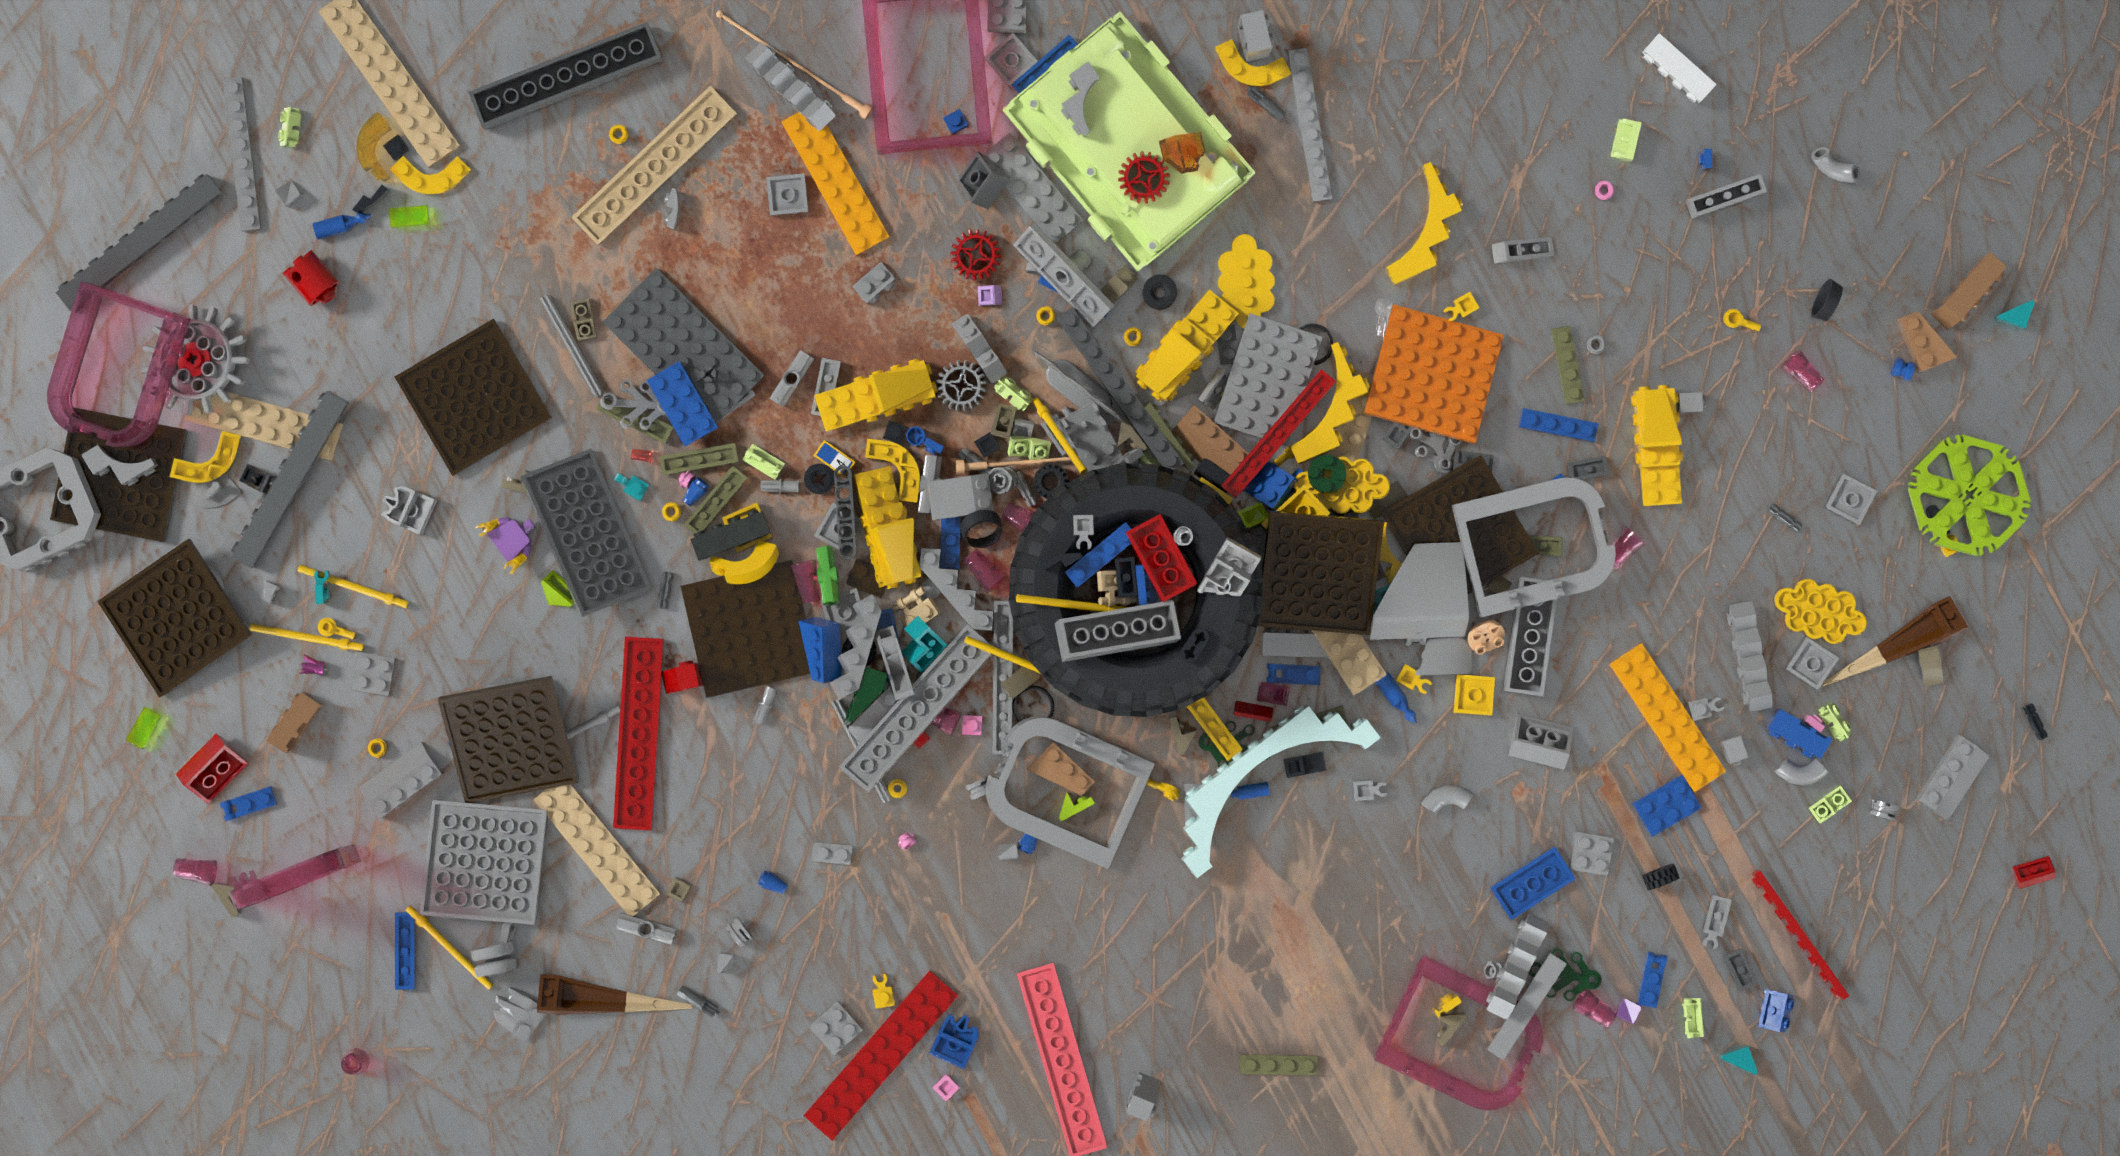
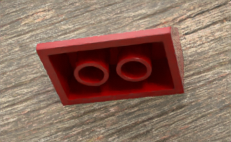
[176,733,249,804]

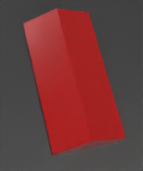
[1125,514,1197,602]

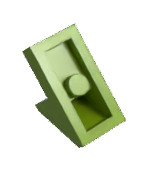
[1059,792,1095,821]

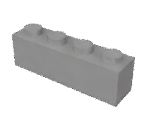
[1685,174,1767,219]
[1262,629,1329,658]

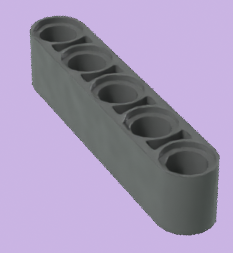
[834,465,857,560]

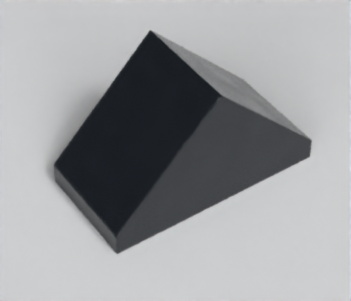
[239,464,274,493]

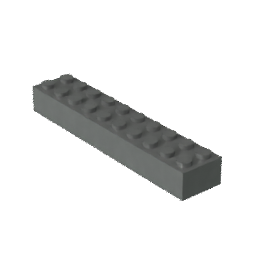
[468,22,663,130]

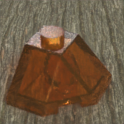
[1159,132,1206,174]

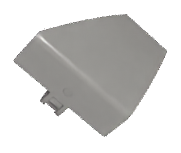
[1370,542,1469,646]

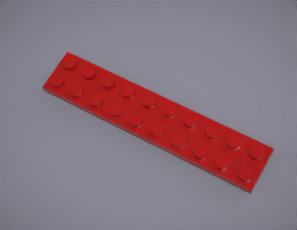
[613,636,664,831]
[803,970,959,1141]

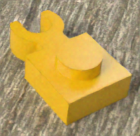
[1443,292,1479,322]
[1395,664,1432,694]
[872,973,895,1009]

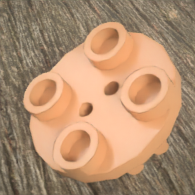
[1468,619,1505,655]

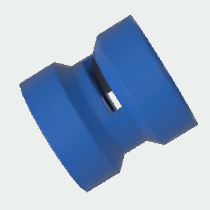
[1891,357,1916,381]
[906,426,926,446]

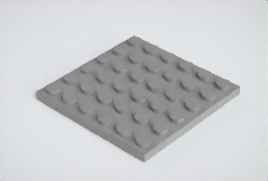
[419,800,547,925]

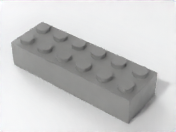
[1503,577,1557,697]
[1055,600,1181,662]

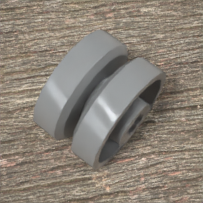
[470,941,518,977]

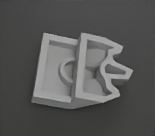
[381,486,437,536]
[493,987,546,1042]

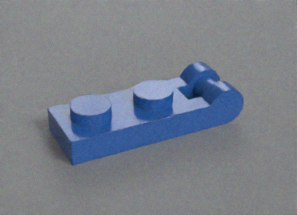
[1266,663,1321,685]
[220,786,277,821]
[1637,952,1667,1008]

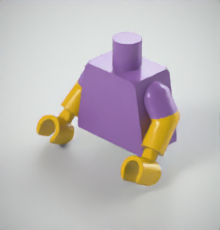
[475,517,536,575]

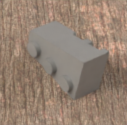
[1125,1072,1161,1121]

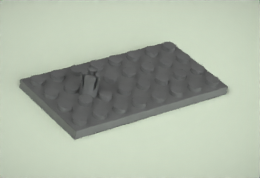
[603,268,765,424]
[520,449,652,618]

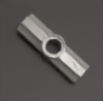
[769,350,814,408]
[918,455,942,514]
[616,913,676,945]

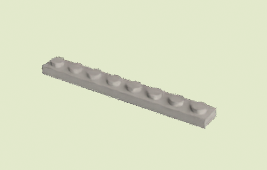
[1288,48,1332,202]
[222,77,261,232]
[992,601,1013,755]

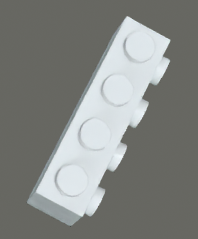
[1642,33,1716,104]

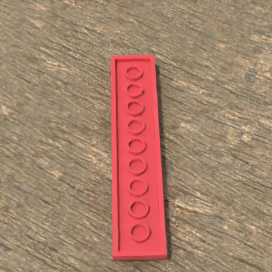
[1017,962,1107,1156]

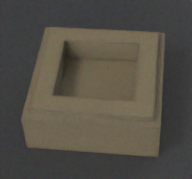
[666,877,692,903]

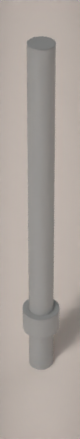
[566,705,620,739]

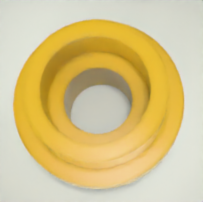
[609,125,628,144]
[1036,306,1055,326]
[1124,327,1143,346]
[662,502,681,521]
[368,738,387,758]
[888,779,907,798]

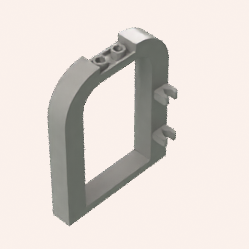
[1451,478,1616,618]
[986,716,1155,869]

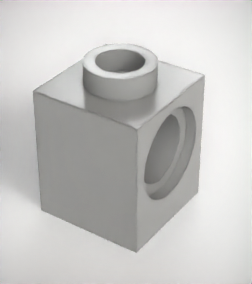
[1677,392,1706,413]
[1720,736,1748,766]

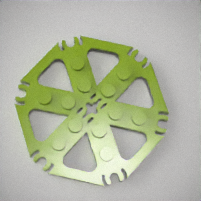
[1907,434,2031,557]

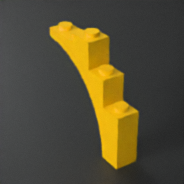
[1386,162,1463,285]
[1290,342,1370,465]

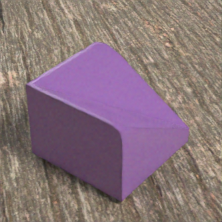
[1615,998,1642,1024]

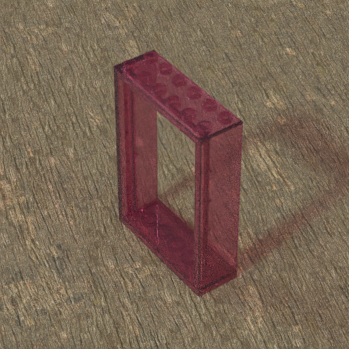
[862,0,992,155]

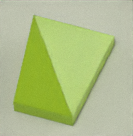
[1237,502,1269,531]
[541,570,574,607]

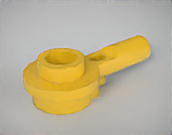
[1723,309,1761,332]
[317,617,356,640]
[1146,778,1181,801]

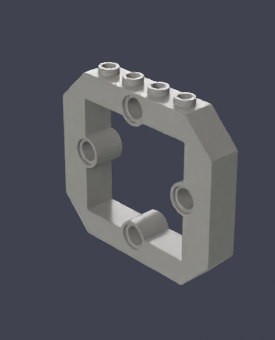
[0,448,101,573]

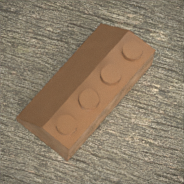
[1171,405,1249,475]

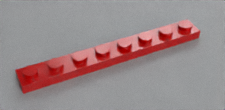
[1221,369,1336,499]
[1751,869,1849,1000]

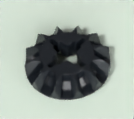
[804,464,835,494]

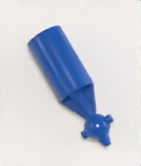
[313,212,371,239]
[1375,672,1417,724]

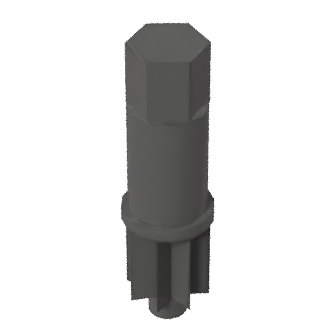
[1246,85,1286,122]
[677,986,720,1017]

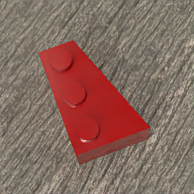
[662,660,703,694]

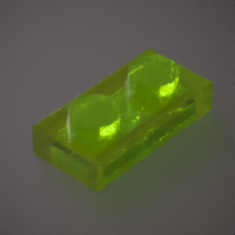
[389,205,430,228]
[125,707,162,749]

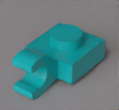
[614,473,649,501]
[314,570,330,604]

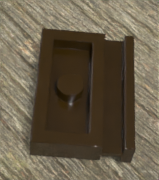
[846,558,887,599]

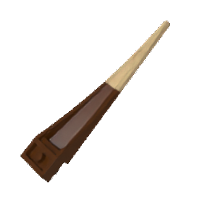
[1822,596,1968,686]
[537,974,693,1015]

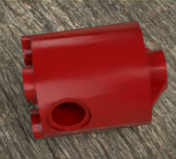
[282,250,339,306]

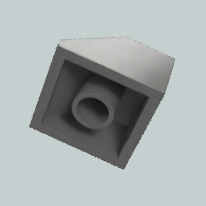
[956,151,1009,209]

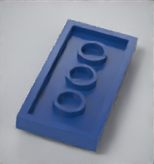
[646,361,719,447]
[1490,846,1576,920]

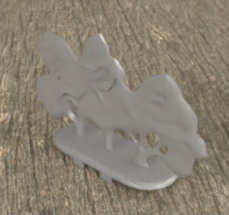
[1034,351,1124,423]

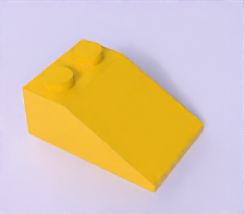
[1262,485,1330,530]

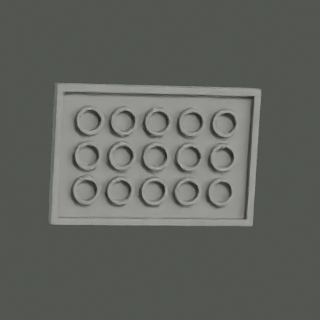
[1214,313,1323,447]

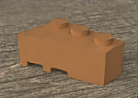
[1896,311,1957,373]
[266,692,323,753]
[1026,742,1095,795]

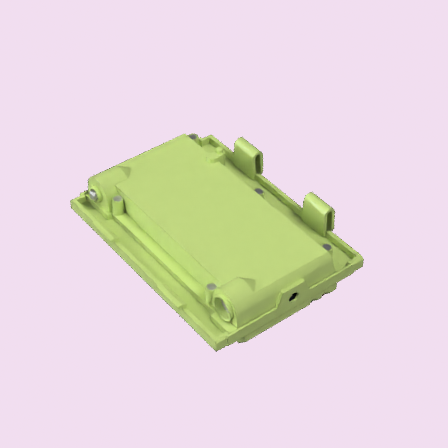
[1002,12,1255,272]

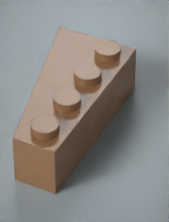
[1931,252,2007,330]

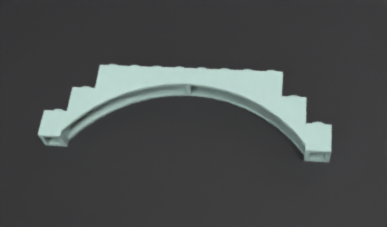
[1181,705,1380,878]

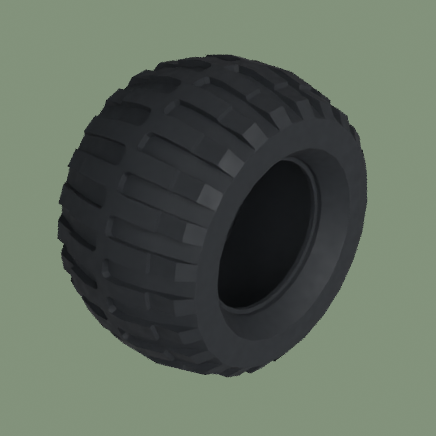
[1009,463,1263,717]

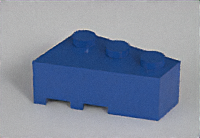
[798,617,842,683]
[1766,709,1833,759]

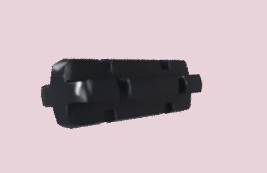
[2023,704,2048,740]

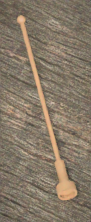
[716,10,873,120]
[956,452,1128,475]

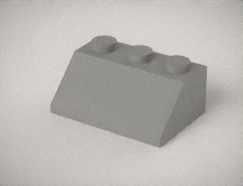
[1508,713,1574,770]

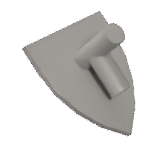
[196,473,242,508]

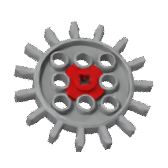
[141,304,250,416]

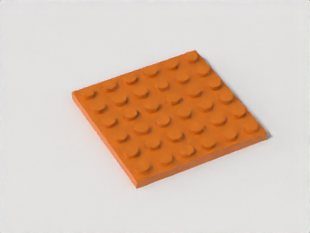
[1364,304,1504,444]

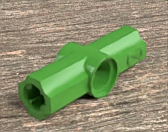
[816,546,840,606]

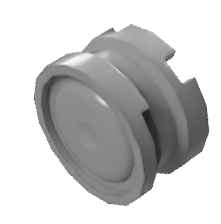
[988,466,1017,494]
[966,776,988,800]
[1869,799,1900,821]
[725,917,753,947]

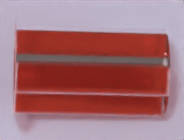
[631,449,653,464]

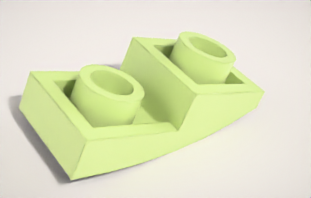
[1007,436,1051,460]
[1809,785,1852,824]

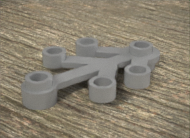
[600,380,667,430]
[1409,428,1461,474]

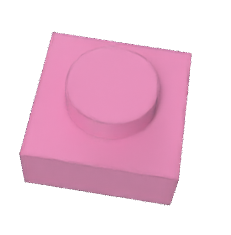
[1803,714,1825,733]
[962,715,982,735]
[933,1074,960,1101]

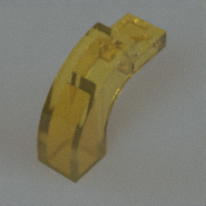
[356,112,392,183]

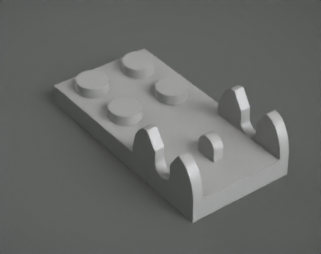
[1060,402,1123,472]

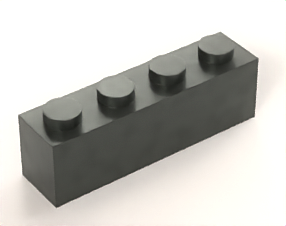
[690,509,771,561]

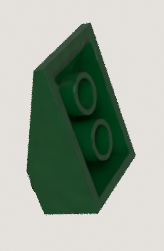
[843,667,889,726]

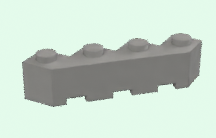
[744,42,836,131]
[920,548,994,631]
[830,595,881,700]
[1727,601,1773,712]
[1486,914,1549,1020]

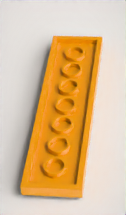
[782,113,889,256]
[1609,643,1726,792]

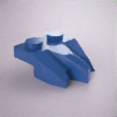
[929,1014,979,1070]

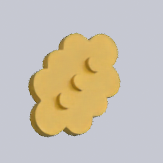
[1217,234,1275,329]
[1294,456,1390,514]
[1774,579,1867,644]

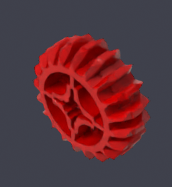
[1118,151,1170,204]
[950,229,1002,281]

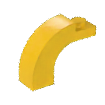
[709,540,779,584]

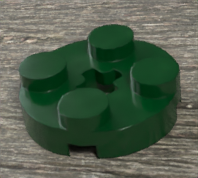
[1308,454,1346,494]

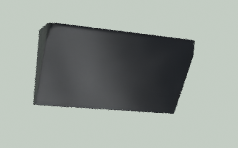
[1194,458,1230,493]
[1115,557,1138,598]

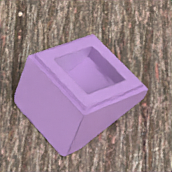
[978,285,1002,306]

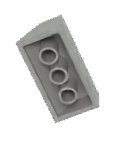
[1915,735,1990,821]
[359,742,444,819]

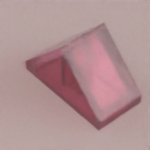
[1256,682,1290,706]

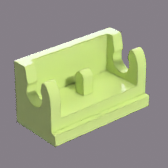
[1610,119,1642,162]

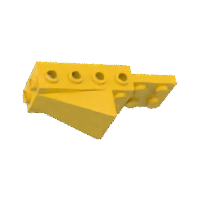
[1135,289,1239,403]
[814,358,938,432]
[1631,385,1683,506]
[852,466,922,589]

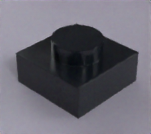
[383,134,410,162]
[883,420,907,445]
[974,432,1000,458]

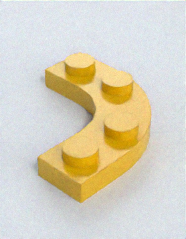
[1215,39,1291,87]
[390,156,472,194]
[169,431,241,483]
[865,439,920,503]

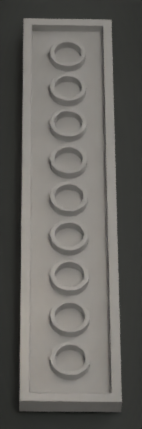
[839,625,993,793]

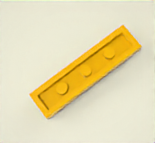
[1186,697,1243,761]

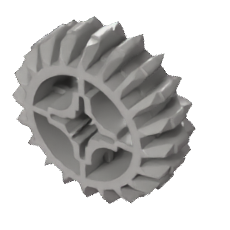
[936,360,987,412]

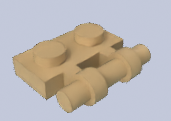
[1097,570,1136,607]
[892,586,941,627]

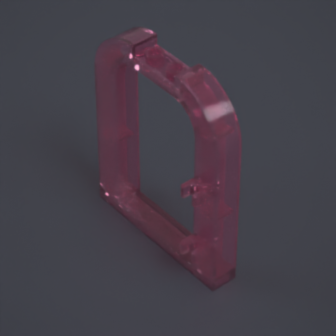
[47,281,191,447]
[229,844,362,910]
[1373,954,1543,1110]

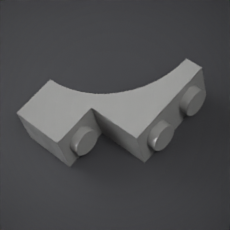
[1061,62,1099,137]
[952,314,1008,384]
[82,445,158,486]
[875,625,914,700]

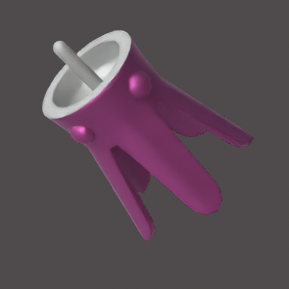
[299,654,330,676]

